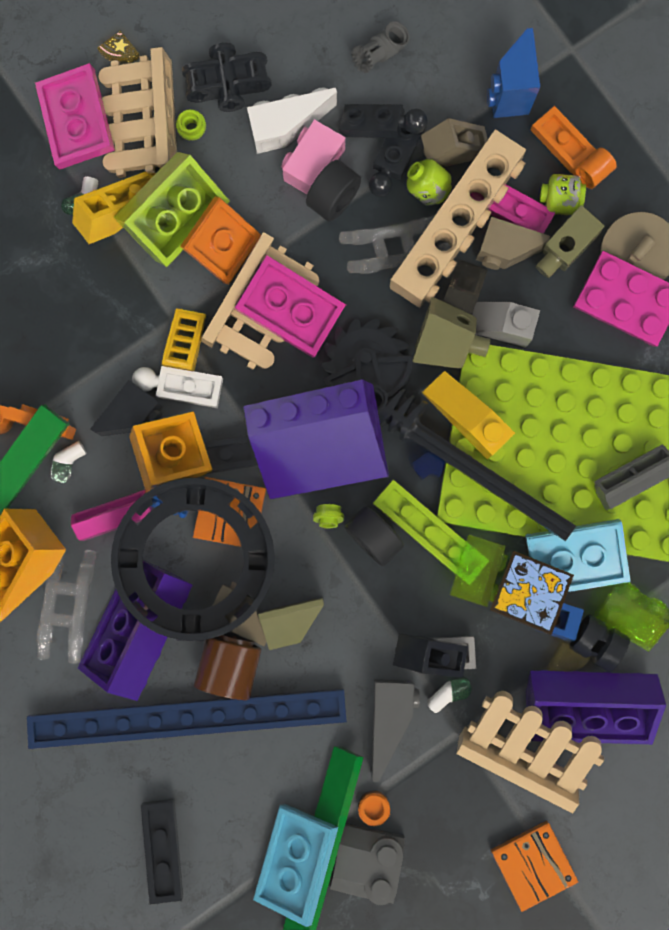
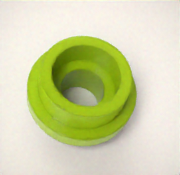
[176,110,206,140]
[313,504,344,528]

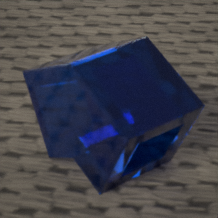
[411,452,445,480]

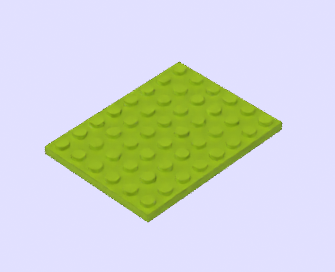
[437,345,669,562]

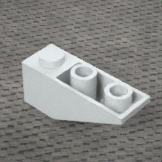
[247,87,337,154]

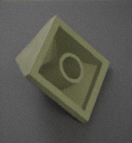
[258,597,325,650]

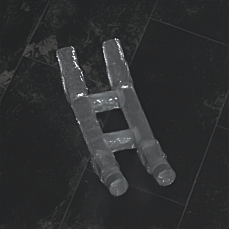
[339,215,450,274]
[36,549,97,664]

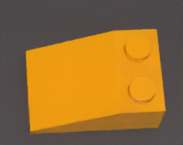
[0,508,66,622]

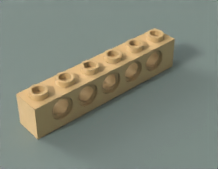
[390,129,526,308]

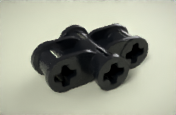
[182,42,272,112]

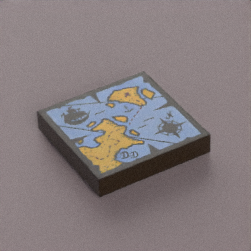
[490,551,574,636]

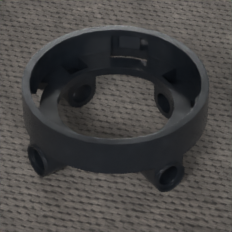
[111,478,275,641]

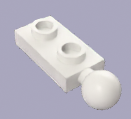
[132,366,223,408]

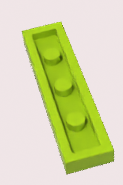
[373,480,489,585]

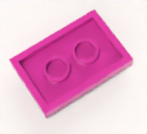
[35,63,115,169]
[573,251,669,347]
[234,255,346,358]

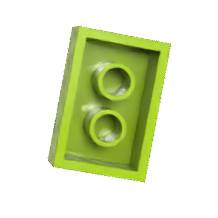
[114,152,230,267]

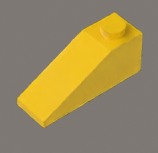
[72,171,156,244]
[422,371,515,459]

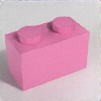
[281,119,346,194]

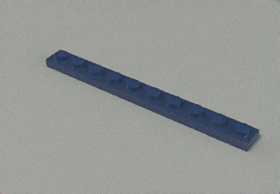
[27,689,347,749]

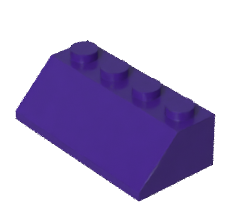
[77,559,193,701]
[526,670,666,745]

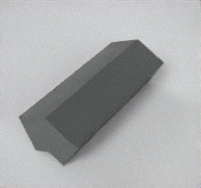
[594,444,669,510]

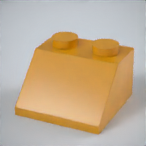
[129,411,212,493]

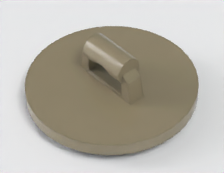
[600,212,669,280]

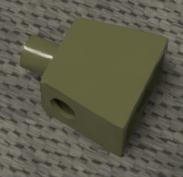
[536,205,604,278]
[413,297,490,368]

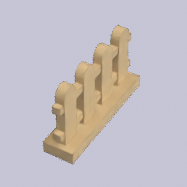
[98,47,177,178]
[201,232,319,370]
[456,691,604,814]

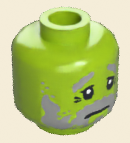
[407,159,452,205]
[540,174,586,215]

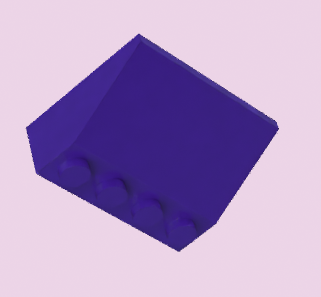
[244,379,389,499]

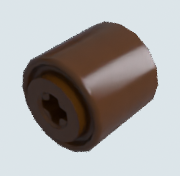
[194,633,262,700]

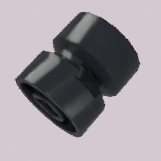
[569,614,630,672]

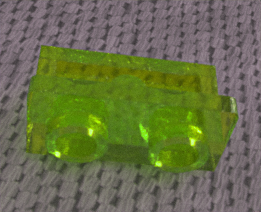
[449,535,508,607]
[594,582,669,652]

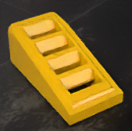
[161,308,207,372]

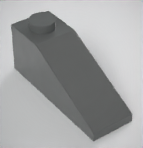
[371,679,420,782]

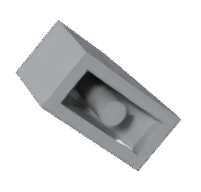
[472,302,540,348]

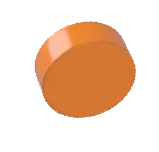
[358,791,390,826]

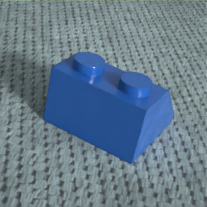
[487,28,540,118]

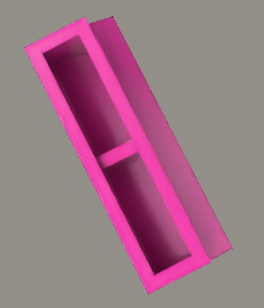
[71,490,154,541]

